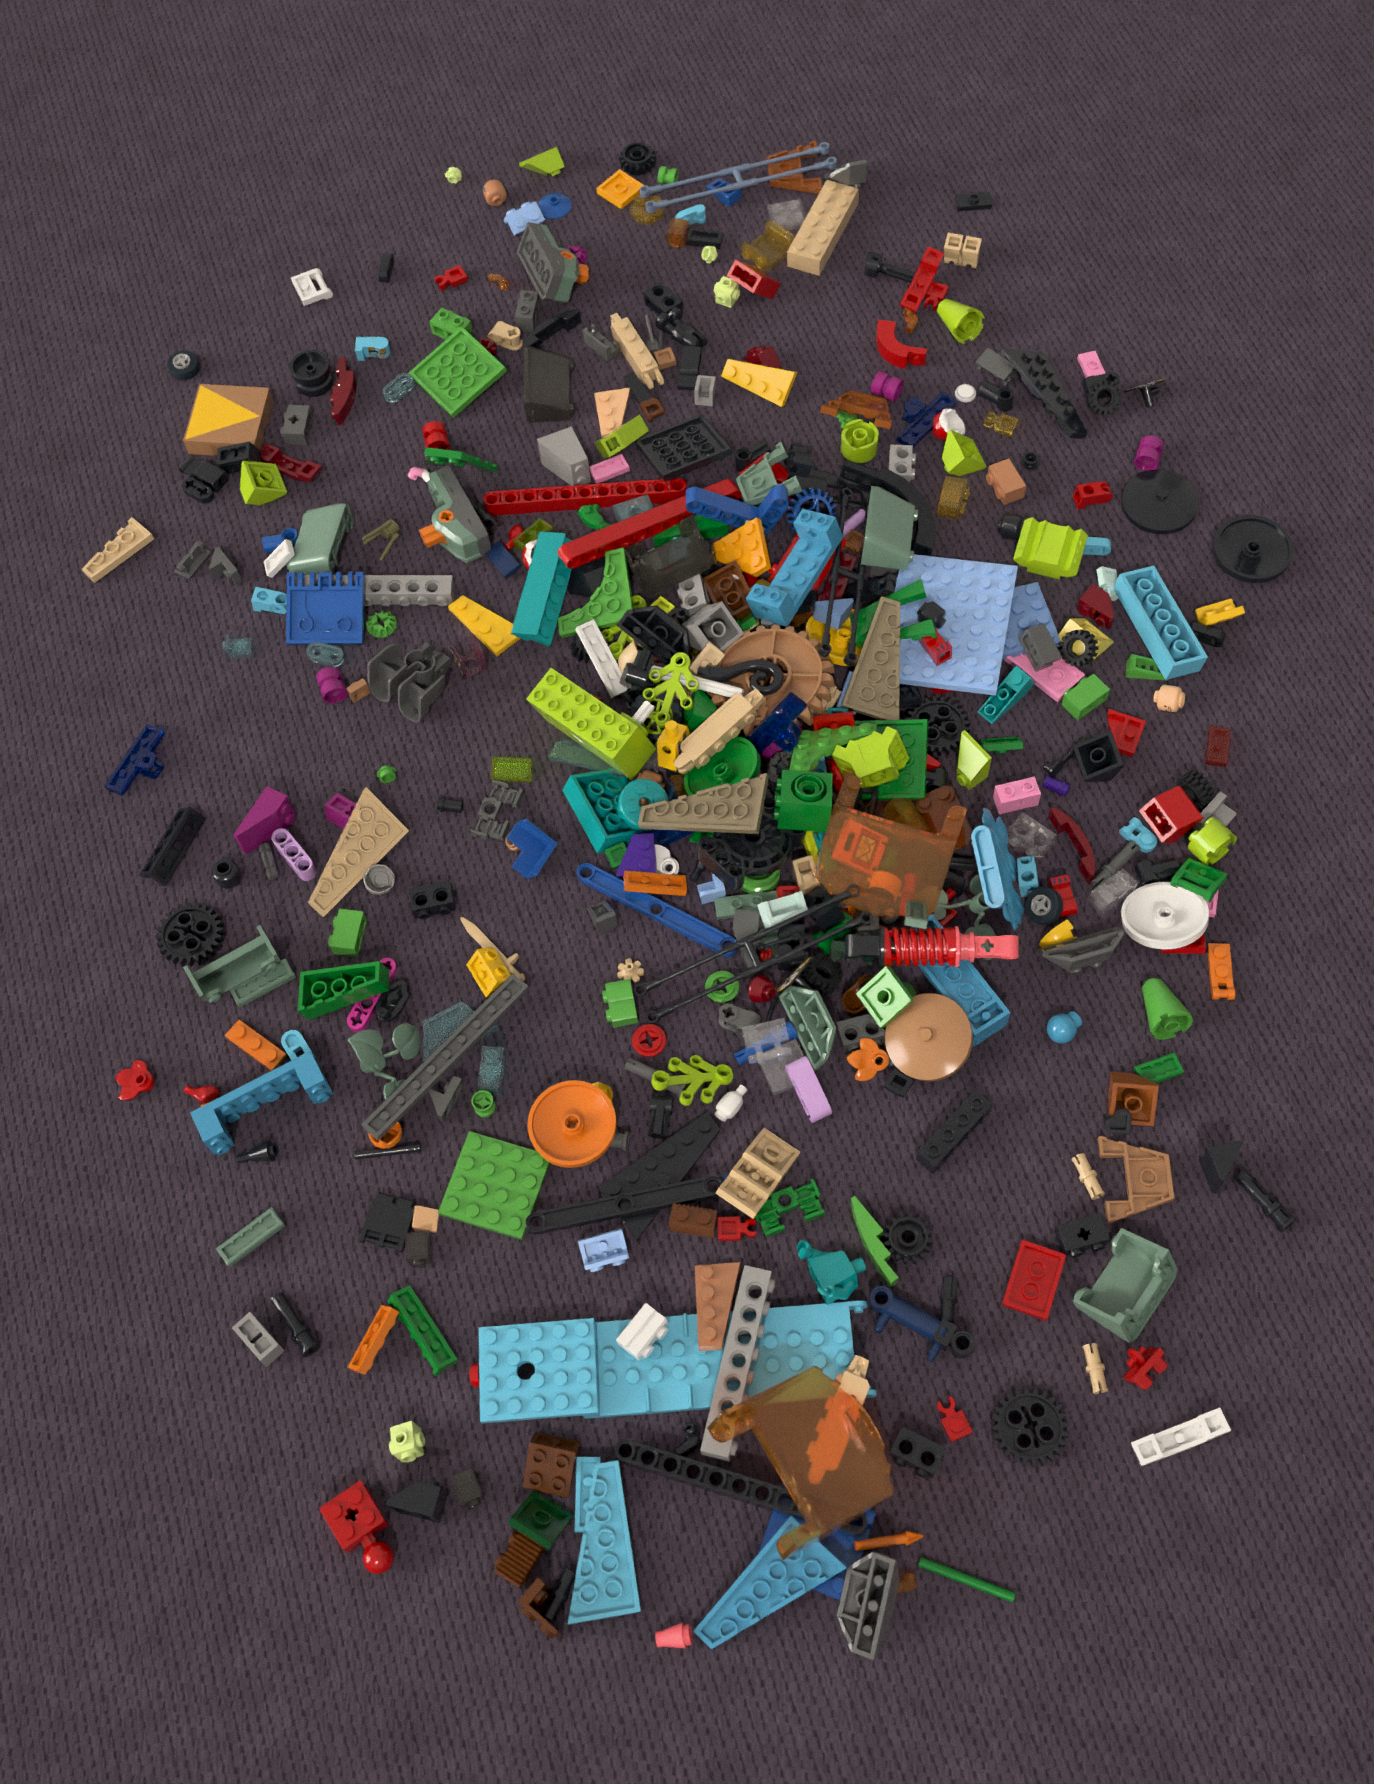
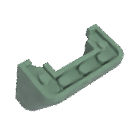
[861,486,918,570]
[287,503,354,578]
[1073,1228,1177,1343]

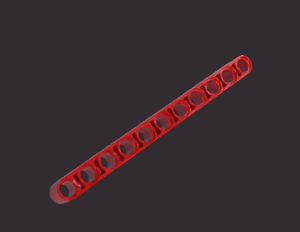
[483,478,687,516]
[557,479,742,569]

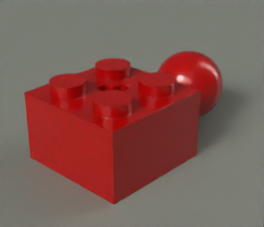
[319,1480,394,1574]

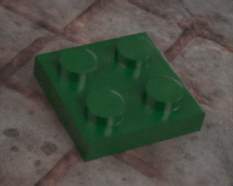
[508,1490,574,1550]

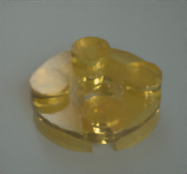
[630,195,664,225]

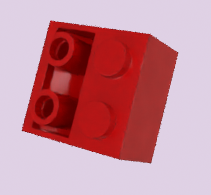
[1139,786,1204,844]

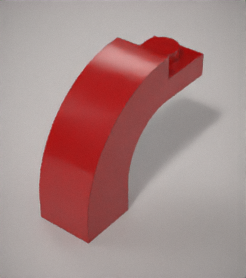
[876,320,927,369]

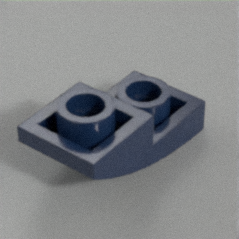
[485,541,521,579]

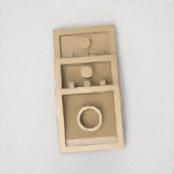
[716,1128,801,1219]

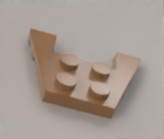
[1097,1136,1174,1223]

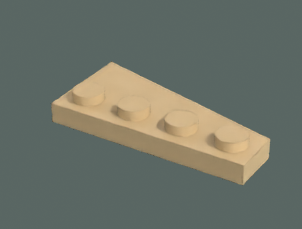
[82,517,154,583]

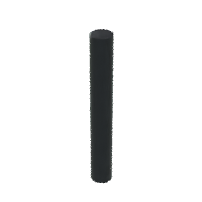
[354,1143,421,1160]

